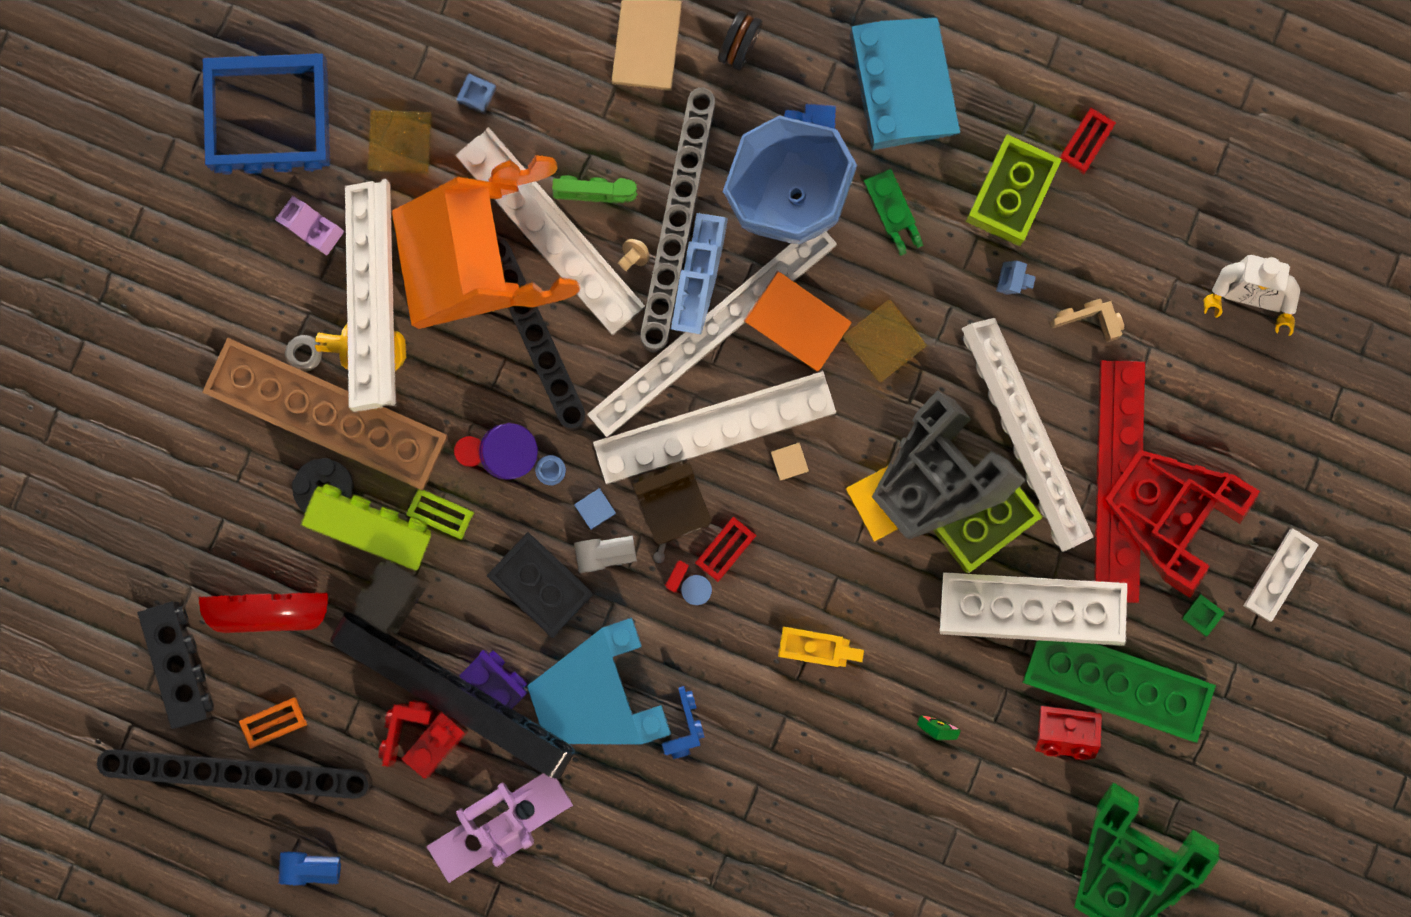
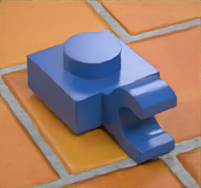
[784,104,836,129]

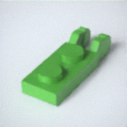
[552,175,637,203]

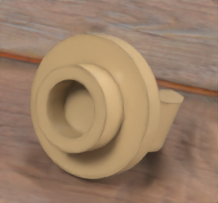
[618,239,650,271]

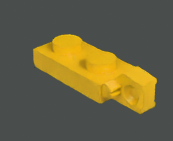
[778,627,864,667]

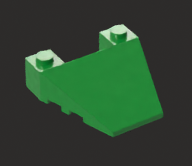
[1074,783,1219,917]

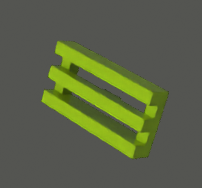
[406,489,474,540]

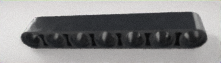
[497,237,587,431]

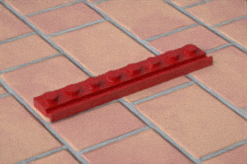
[1094,360,1145,603]

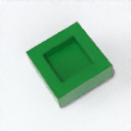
[1180,594,1225,637]

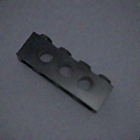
[137,601,214,729]

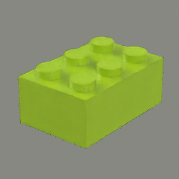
[965,134,1062,247]
[933,487,1042,574]

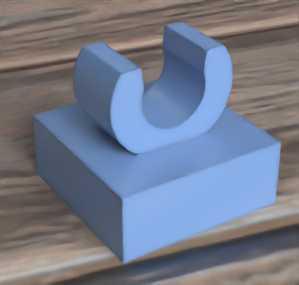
[996,261,1036,294]

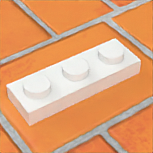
[1243,528,1319,622]

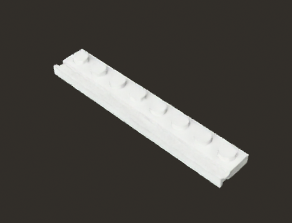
[456,127,645,336]
[345,179,396,412]
[593,371,836,485]

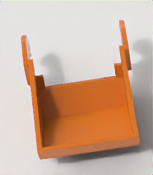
[392,156,580,329]

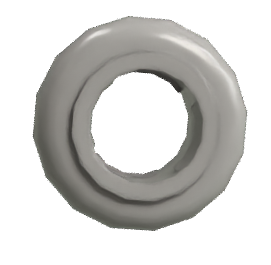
[285,335,322,372]

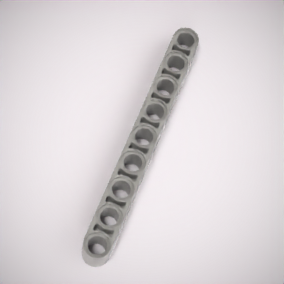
[641,88,715,352]

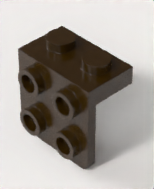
[633,461,711,545]

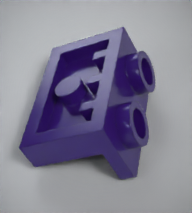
[459,650,528,709]

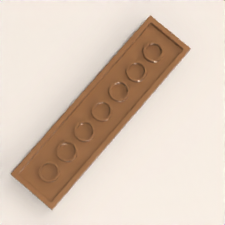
[202,338,448,491]

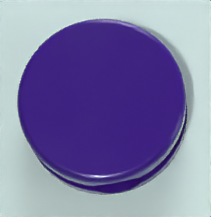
[479,423,538,480]

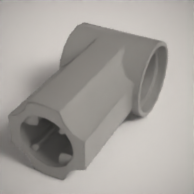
[574,536,637,573]

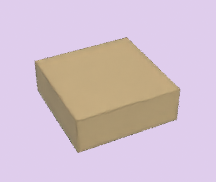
[771,443,809,481]

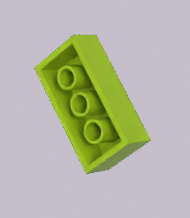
[301,484,431,571]

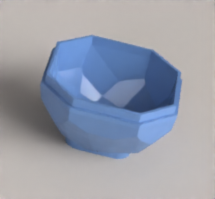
[723,116,857,244]

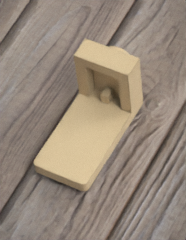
[1050,299,1124,343]

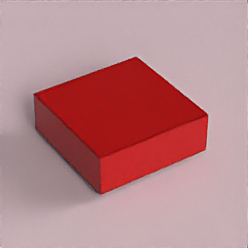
[665,561,689,593]

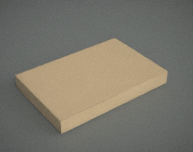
[612,0,682,91]

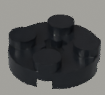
[292,458,354,513]

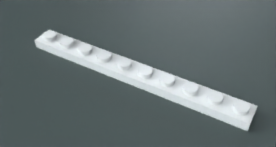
[587,232,837,438]

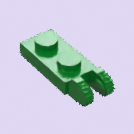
[863,169,923,256]

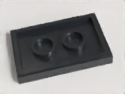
[486,532,594,638]

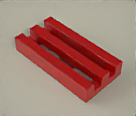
[1059,108,1116,175]
[695,517,757,582]

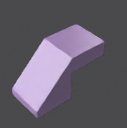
[275,196,345,255]

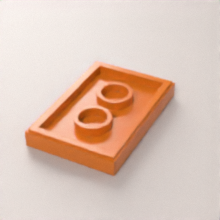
[744,271,852,372]

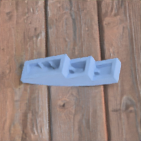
[671,213,728,334]

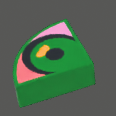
[917,715,961,740]

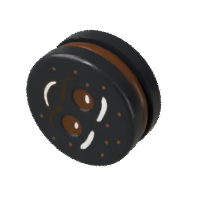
[718,11,763,71]

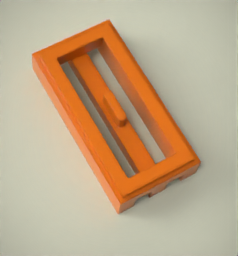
[239,697,308,749]

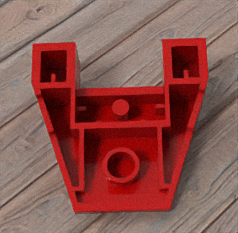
[1105,450,1260,598]

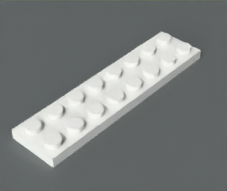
[962,318,1094,552]

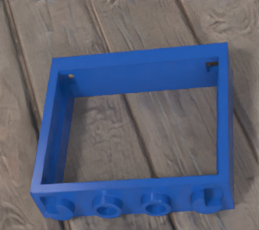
[203,53,330,175]

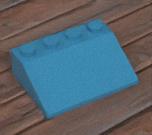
[850,18,960,150]

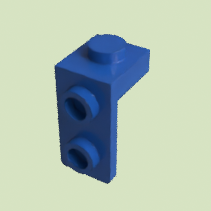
[662,686,705,759]

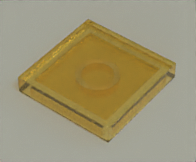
[368,110,432,173]
[842,299,927,383]

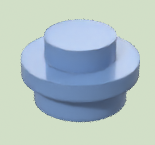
[535,455,566,486]

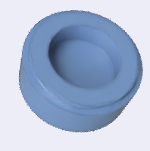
[681,575,712,605]

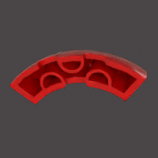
[199,593,328,633]

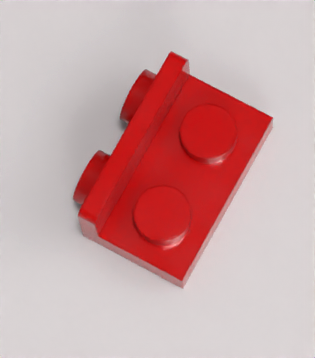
[1035,706,1102,761]

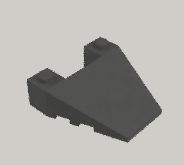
[872,390,1025,539]

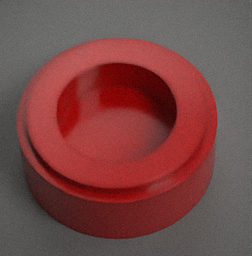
[454,436,481,467]

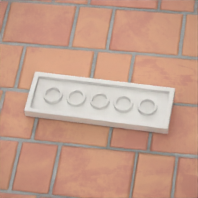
[940,572,1127,645]

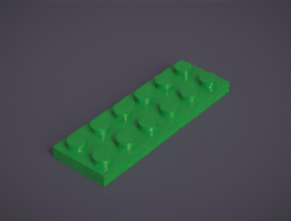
[1022,640,1216,743]

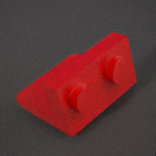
[379,700,437,767]

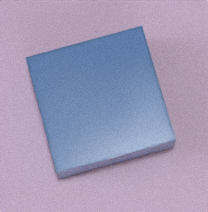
[456,73,496,114]
[574,488,616,530]

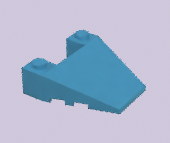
[527,618,671,744]

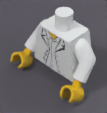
[1203,255,1300,336]

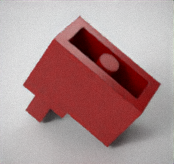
[402,712,468,779]

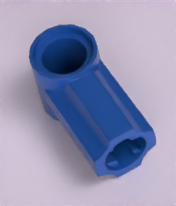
[278,852,341,885]

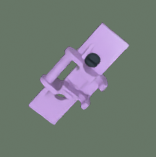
[426,774,573,883]

